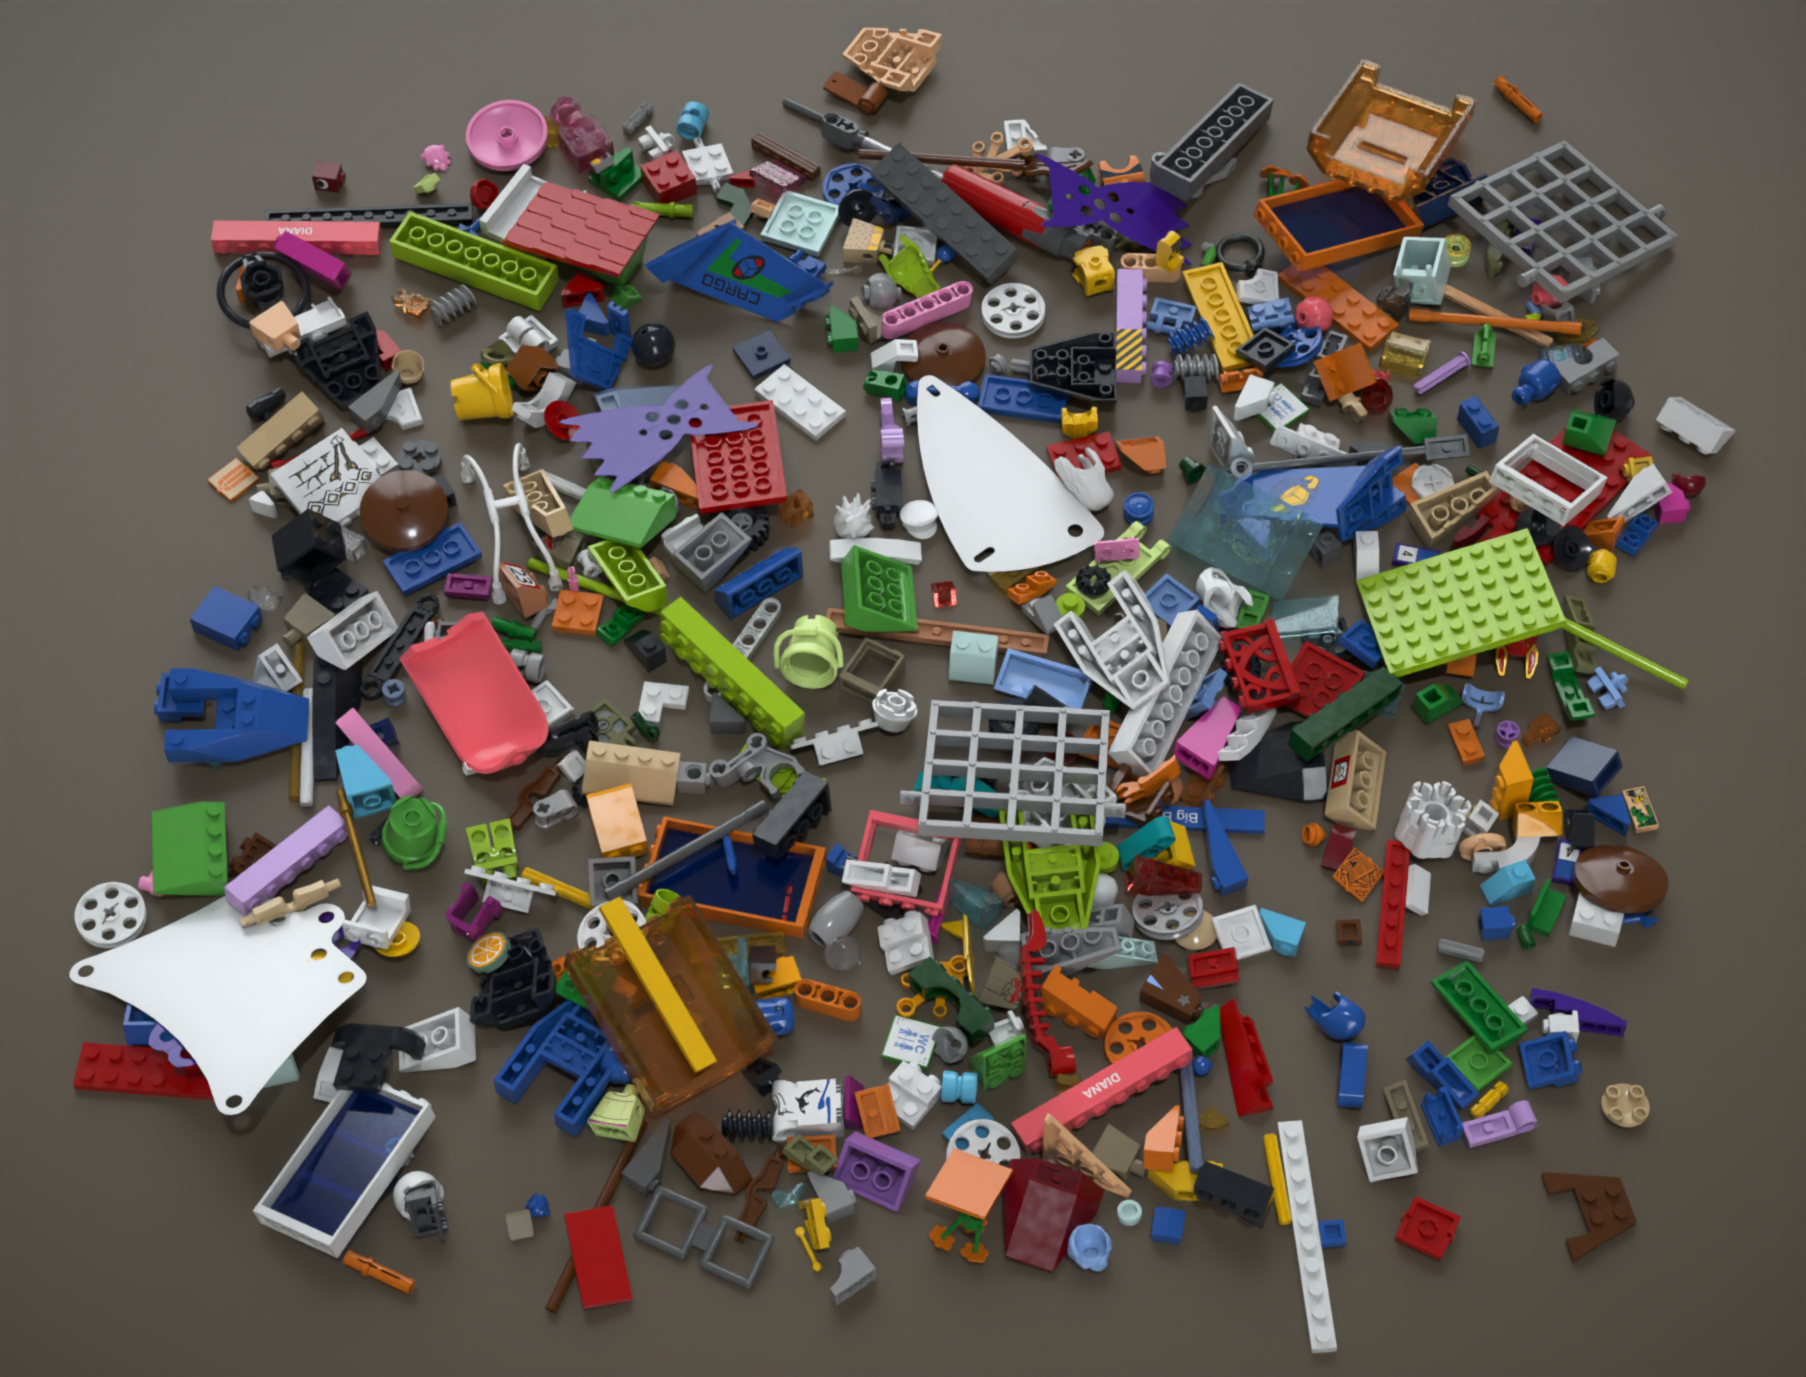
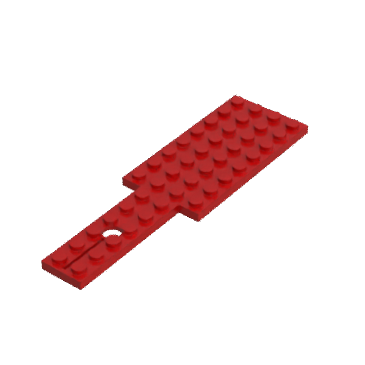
[1476,409,1653,567]

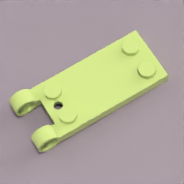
[1066,521,1171,616]

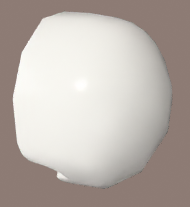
[1092,873,1118,908]

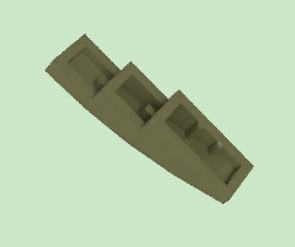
[1563,595,1598,675]

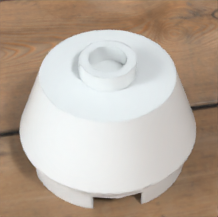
[872,689,917,732]

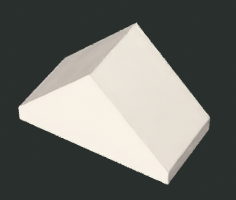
[983,909,1020,952]

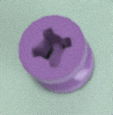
[1150,361,1173,388]
[1495,720,1520,749]

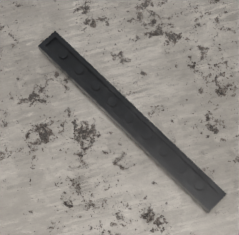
[265,203,474,228]

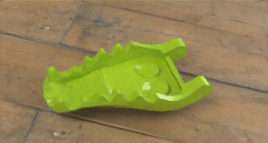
[878,234,941,298]

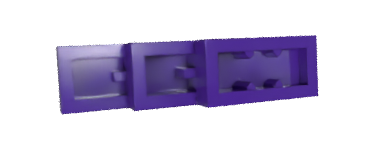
[1529,988,1627,1037]

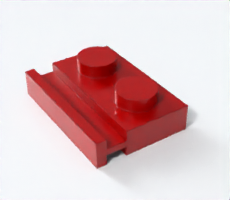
[1188,947,1240,990]

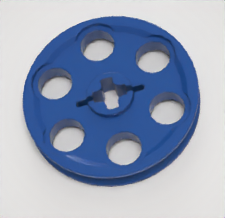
[823,163,885,207]
[1269,317,1323,367]

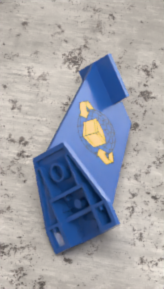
[1217,445,1407,542]

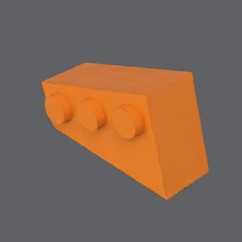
[1041,964,1118,1041]

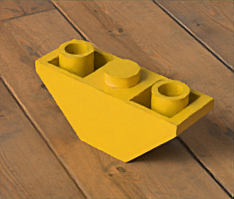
[1148,1161,1223,1201]

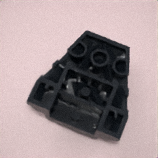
[291,311,381,409]
[469,928,557,1030]

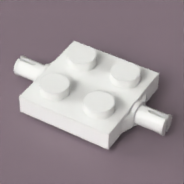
[682,137,733,194]

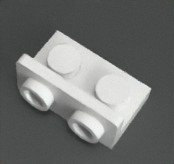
[354,437,399,477]
[661,514,703,560]

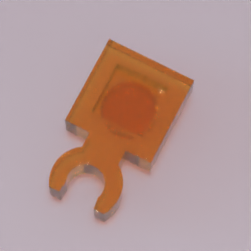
[391,288,431,319]

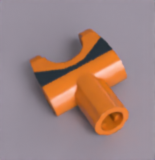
[1099,155,1145,212]

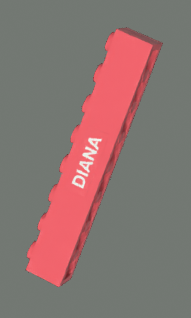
[211,220,382,255]
[1011,1027,1193,1155]

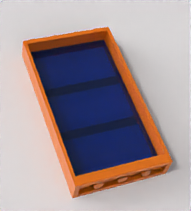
[1253,170,1424,272]
[637,816,827,939]

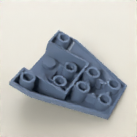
[591,385,688,439]

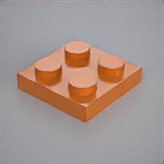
[552,589,605,636]

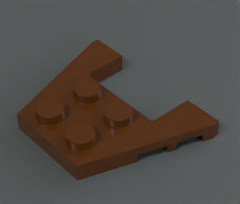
[1541,1172,1637,1263]

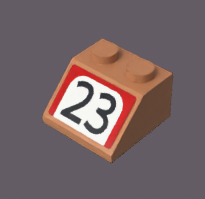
[499,561,548,619]

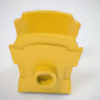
[1072,246,1115,297]

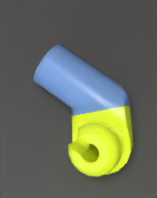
[1525,300,1542,320]

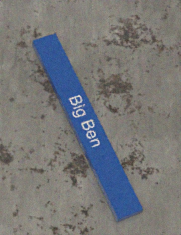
[1103,806,1265,834]

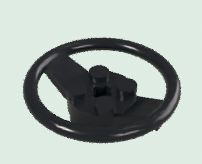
[216,251,310,329]

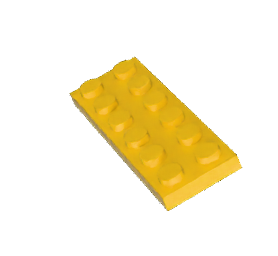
[1182,262,1254,373]

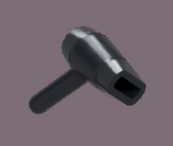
[246,387,286,423]

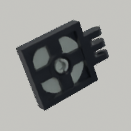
[1300,608,1355,660]

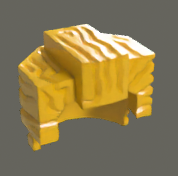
[1061,406,1098,439]

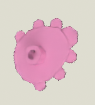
[420,145,451,171]

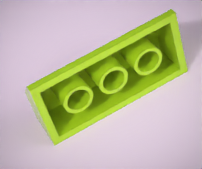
[588,539,668,612]

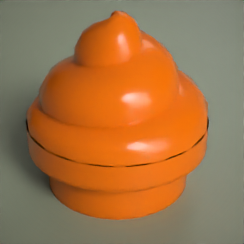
[1301,823,1327,846]

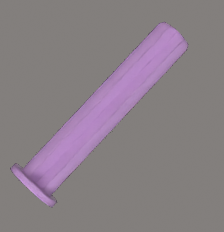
[1413,351,1471,395]

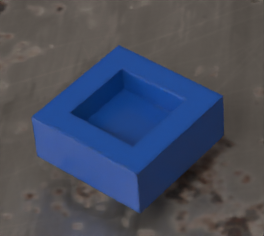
[1318,1219,1347,1248]

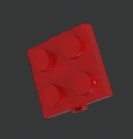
[1395,1196,1461,1261]

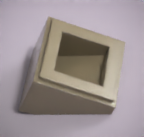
[505,1209,534,1241]

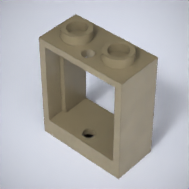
[839,637,905,705]

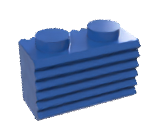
[1457,396,1500,449]

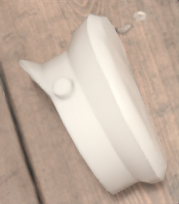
[900,500,938,539]

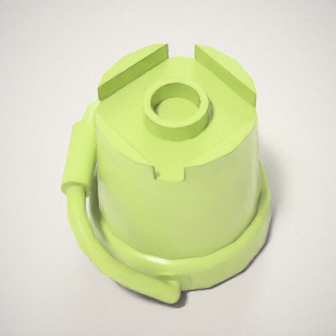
[773,615,844,689]

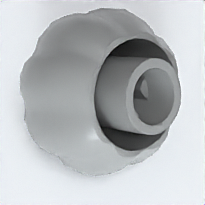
[861,273,901,310]

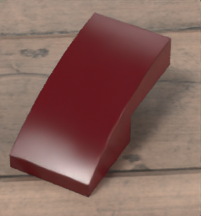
[1451,514,1490,551]
[1321,823,1357,871]

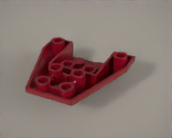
[1003,1158,1104,1273]

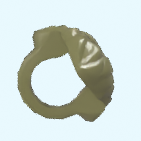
[480,339,514,366]

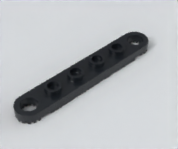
[360,593,440,701]

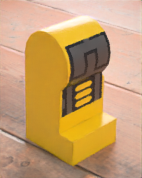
[1155,231,1184,274]

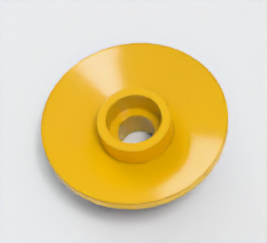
[375,921,420,957]

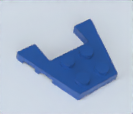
[565,308,632,391]

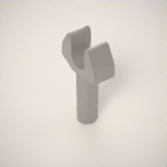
[530,597,557,629]

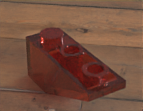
[1126,855,1202,896]

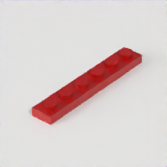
[1376,840,1410,969]

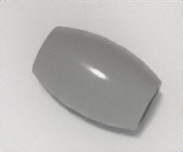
[807,891,864,949]

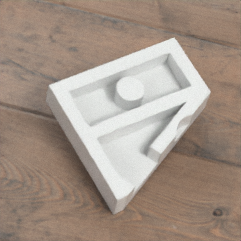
[1004,120,1047,157]

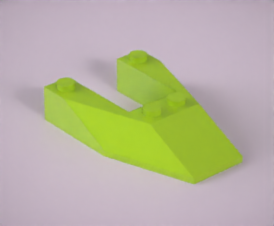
[999,797,1101,929]

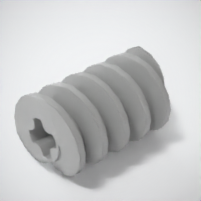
[429,284,477,326]
[1174,354,1219,381]

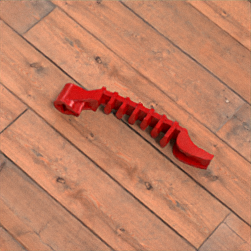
[1018,910,1076,1077]

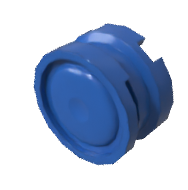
[1123,492,1154,526]

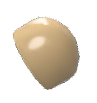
[392,350,424,384]

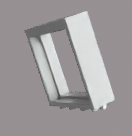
[1489,434,1607,526]

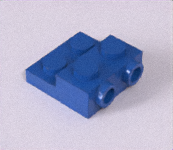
[154,673,206,722]
[1519,1031,1583,1090]

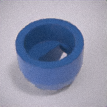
[1192,1055,1213,1077]

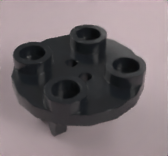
[1516,508,1560,547]

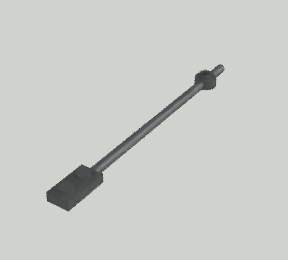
[1208,434,1470,480]

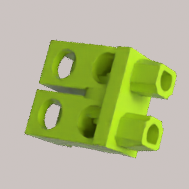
[466,818,519,887]

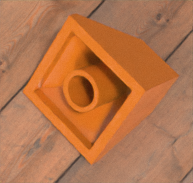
[1115,436,1166,473]

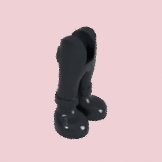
[536,711,599,756]

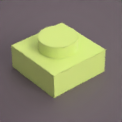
[413,173,440,194]

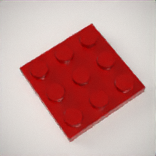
[1271,641,1365,718]

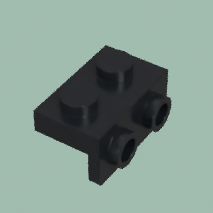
[405,1189,448,1241]

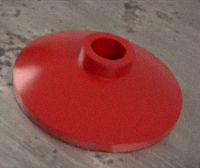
[544,400,580,441]

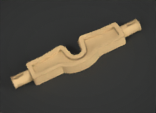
[239,878,342,928]

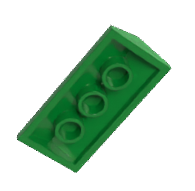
[1430,960,1528,1052]

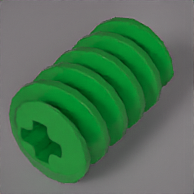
[1529,768,1564,812]

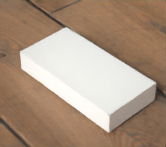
[1405,864,1431,916]

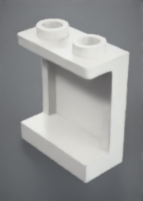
[342,886,411,950]

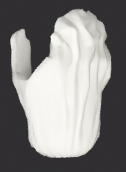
[1054,447,1115,511]
[1196,567,1253,629]

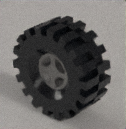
[714,506,770,554]

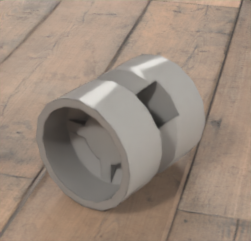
[510,649,546,683]

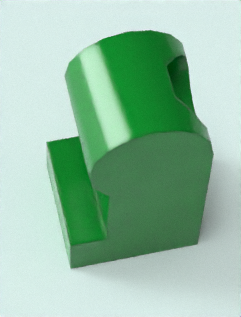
[863,370,907,403]

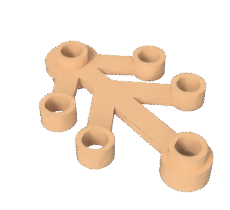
[963,132,1034,185]

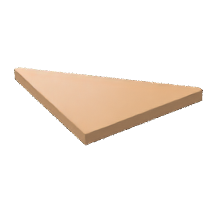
[1042,1113,1132,1199]

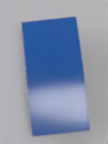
[1615,512,1659,557]

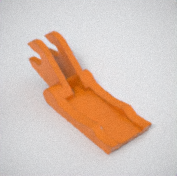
[1116,754,1181,804]

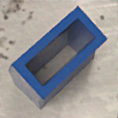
[1151,1207,1186,1245]

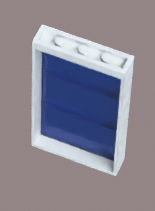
[253,1082,436,1258]

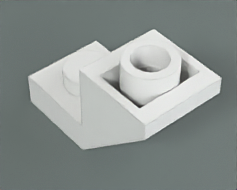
[870,339,918,372]
[313,1046,343,1102]

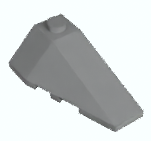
[1020,927,1122,985]

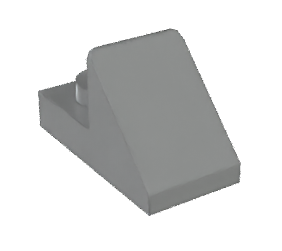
[1021,595,1062,635]

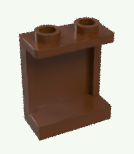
[1107,763,1174,826]

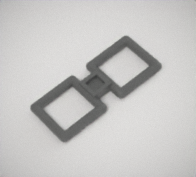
[633,1185,775,1289]

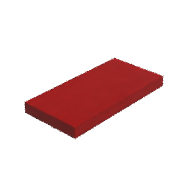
[564,1205,632,1310]

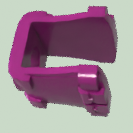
[445,882,503,942]

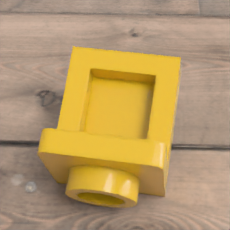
[1622,456,1653,482]

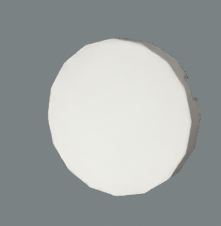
[1411,464,1455,499]

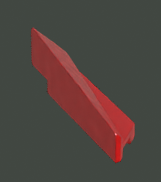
[1220,999,1274,1117]

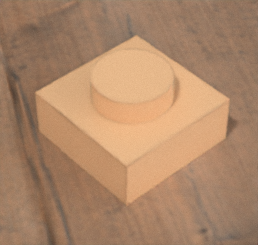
[750,198,776,219]

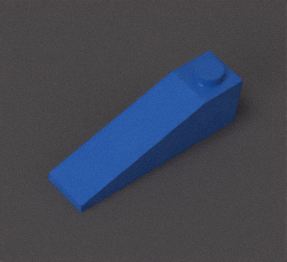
[1202,799,1249,897]

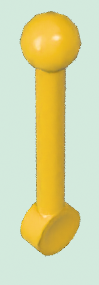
[795,1227,822,1272]

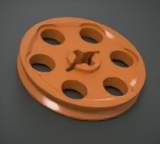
[1104,1011,1172,1065]

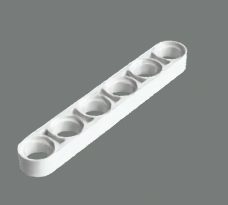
[704,598,781,702]

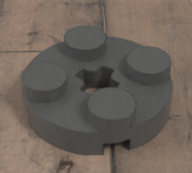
[397,440,442,476]

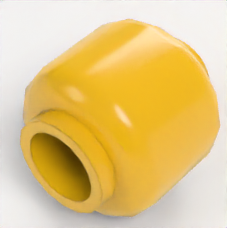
[1587,549,1617,583]

